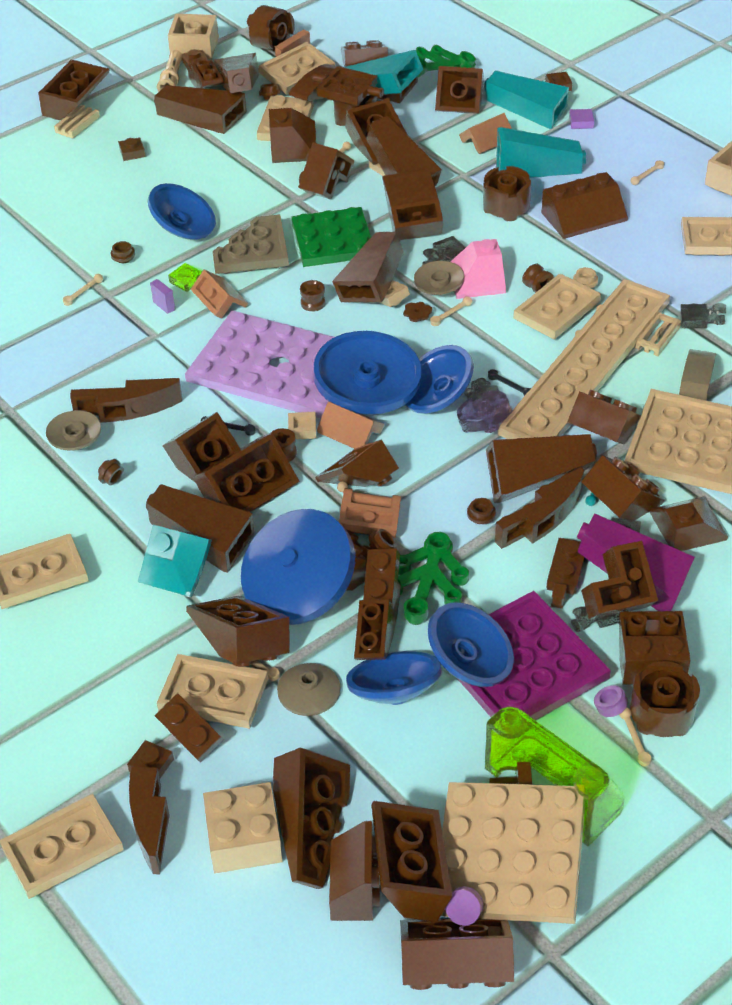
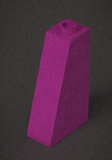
[577,513,695,611]

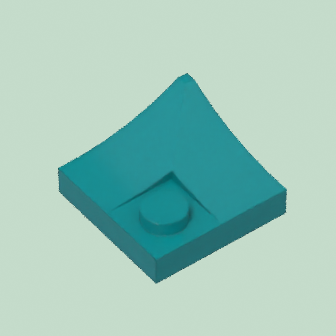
[138,525,212,597]

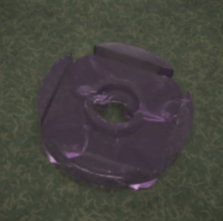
[457,391,513,433]

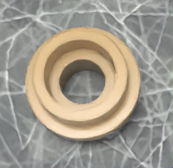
[573,267,598,289]

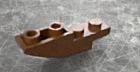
[182,49,223,88]
[70,378,182,423]
[495,467,584,549]
[354,548,401,660]

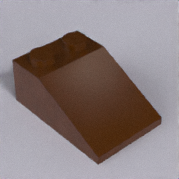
[345,98,408,165]
[186,596,290,667]

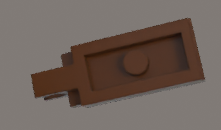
[546,538,585,609]

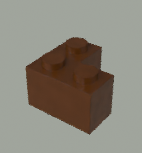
[298,142,355,200]
[581,541,658,620]

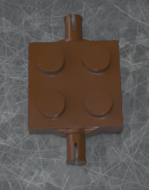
[311,66,384,106]

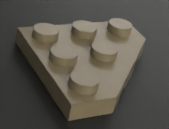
[212,214,289,274]

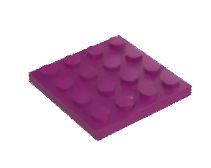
[458,590,611,736]

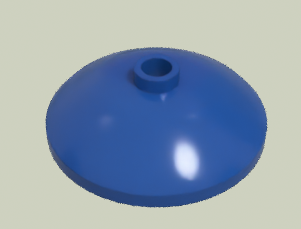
[147,183,216,240]
[405,345,474,414]
[428,602,514,687]
[346,651,442,705]

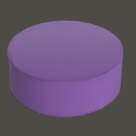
[594,685,628,717]
[445,886,483,926]

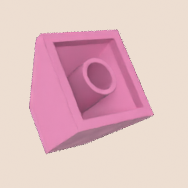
[451,239,506,299]

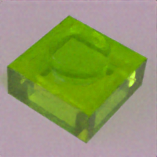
[168,263,202,292]

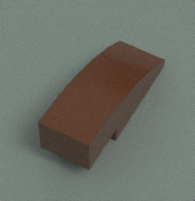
[289,64,337,101]
[129,767,170,875]

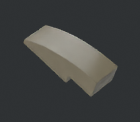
[679,349,716,401]

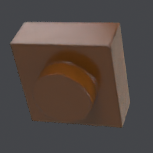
[545,72,572,91]
[118,137,146,161]
[127,740,174,778]

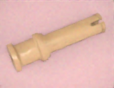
[157,50,182,92]

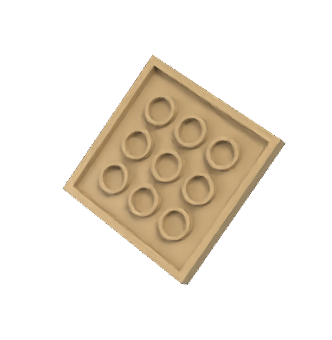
[624,389,732,494]
[441,782,586,924]

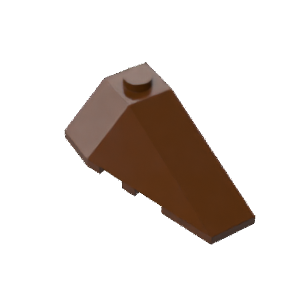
[273,747,350,889]

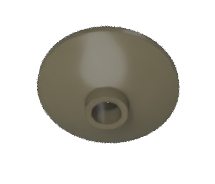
[414,261,464,295]
[46,410,101,451]
[277,663,340,716]

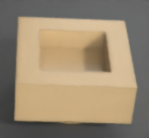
[379,280,410,307]
[288,412,316,439]

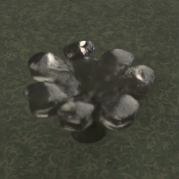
[464,378,499,409]

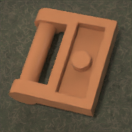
[339,488,401,538]

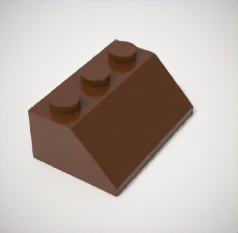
[38,59,110,120]
[541,172,628,239]
[193,432,300,512]
[371,801,452,922]
[400,919,514,990]

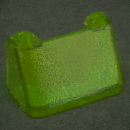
[484,707,625,847]

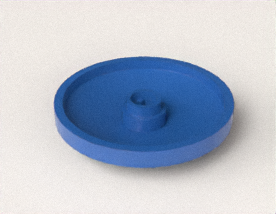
[313,331,421,414]
[241,509,355,625]

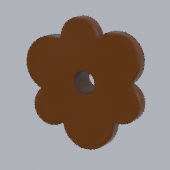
[403,302,432,322]

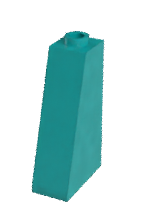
[344,50,423,94]
[484,70,569,129]
[496,127,586,178]

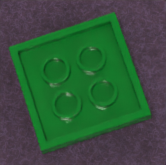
[291,207,371,267]

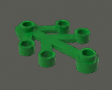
[416,45,476,77]
[398,532,469,625]

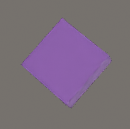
[569,109,594,129]
[150,279,175,314]

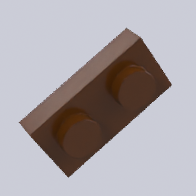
[154,693,224,763]

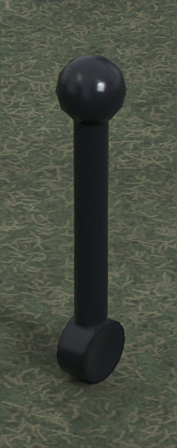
[488,369,531,396]
[200,416,255,436]

